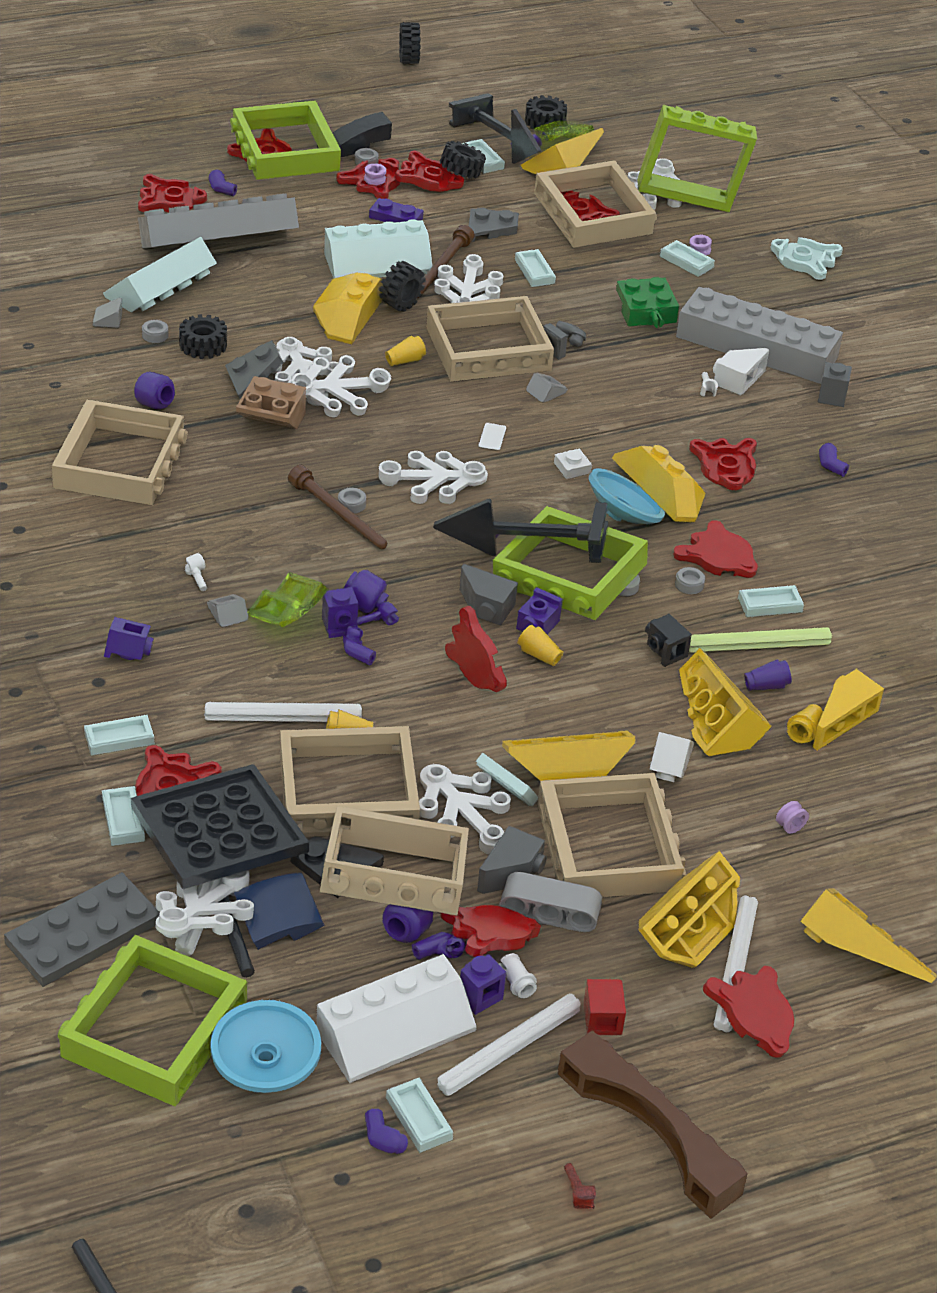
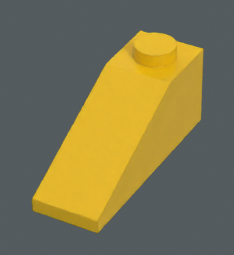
[813,669,884,751]

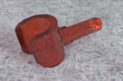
[564,1163,596,1209]

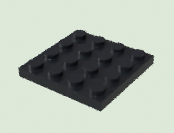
[131,764,309,889]

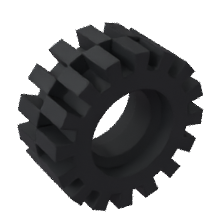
[399,22,421,64]
[525,95,567,132]
[440,141,486,179]
[379,261,426,312]
[179,314,227,359]

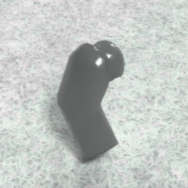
[556,320,586,347]

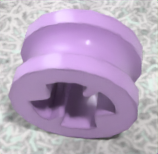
[364,163,386,185]
[689,235,712,255]
[776,801,809,834]

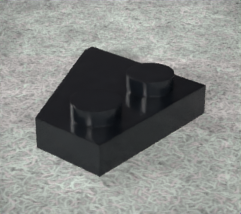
[290,836,384,898]

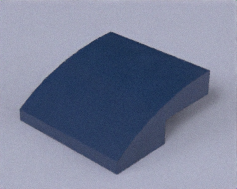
[234,873,325,950]

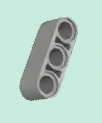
[500,872,603,932]

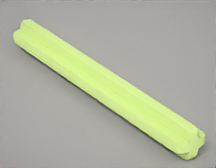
[689,627,832,653]

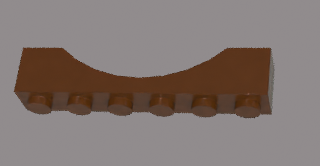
[557,1030,748,1219]

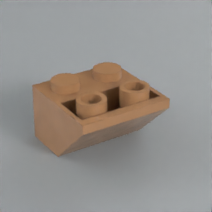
[236,376,306,429]

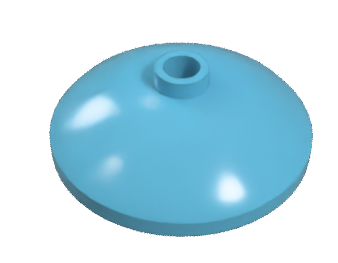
[589,468,665,524]
[211,1000,321,1093]

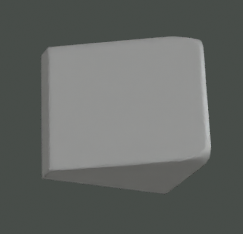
[93,298,122,328]
[526,373,568,402]
[207,594,248,627]

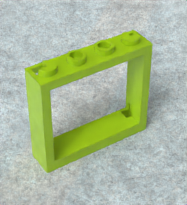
[230,100,341,180]
[637,105,757,212]
[493,506,648,620]
[58,935,247,1107]

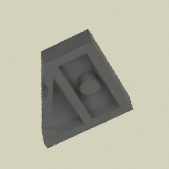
[469,208,519,242]
[225,340,284,399]

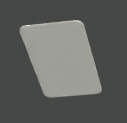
[479,423,506,450]

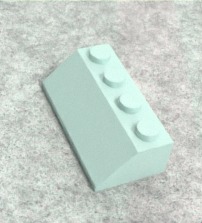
[324,220,432,279]
[103,237,217,312]

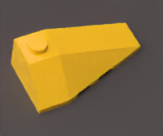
[521,128,604,174]
[679,648,772,756]
[800,888,937,983]

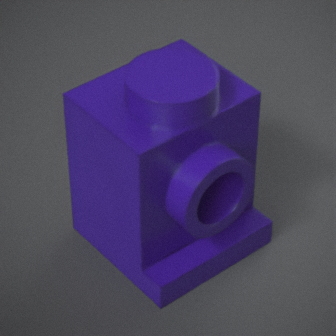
[322,587,358,638]
[516,587,563,635]
[104,617,154,660]
[460,954,506,1015]

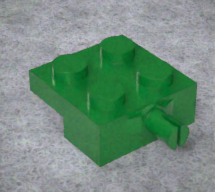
[616,277,679,328]

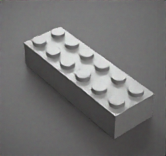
[138,193,299,248]
[676,287,843,384]

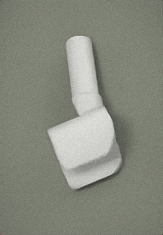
[700,372,718,397]
[185,553,207,591]

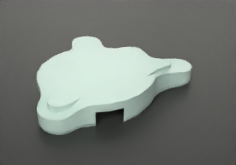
[771,237,843,280]

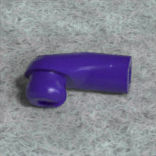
[343,626,376,665]
[412,932,465,960]
[365,1109,408,1154]

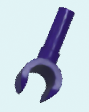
[357,602,399,625]

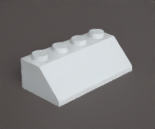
[316,954,476,1083]

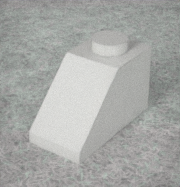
[713,348,769,395]
[650,732,694,782]

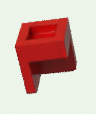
[584,979,626,1035]

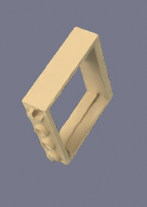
[534,160,657,248]
[426,296,554,382]
[52,400,188,505]
[280,726,420,837]
[537,773,687,897]
[320,806,469,915]

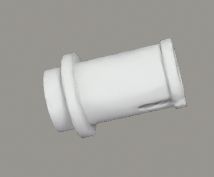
[499,953,537,998]

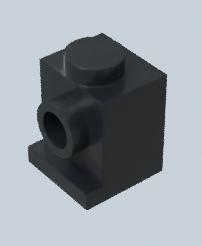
[645,614,692,667]

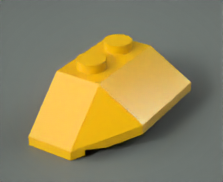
[313,272,383,345]
[612,445,705,522]
[502,731,635,781]
[638,851,740,968]

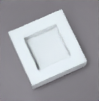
[554,449,592,479]

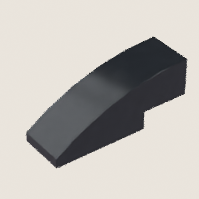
[317,112,392,157]

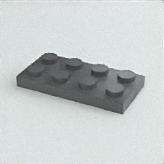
[4,872,160,987]

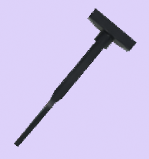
[449,93,541,164]
[433,499,608,563]

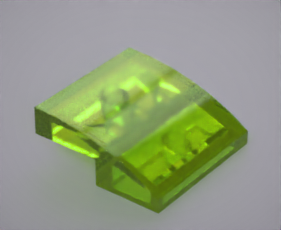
[534,121,594,141]
[247,572,328,627]

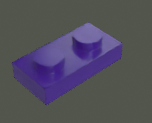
[369,198,424,223]

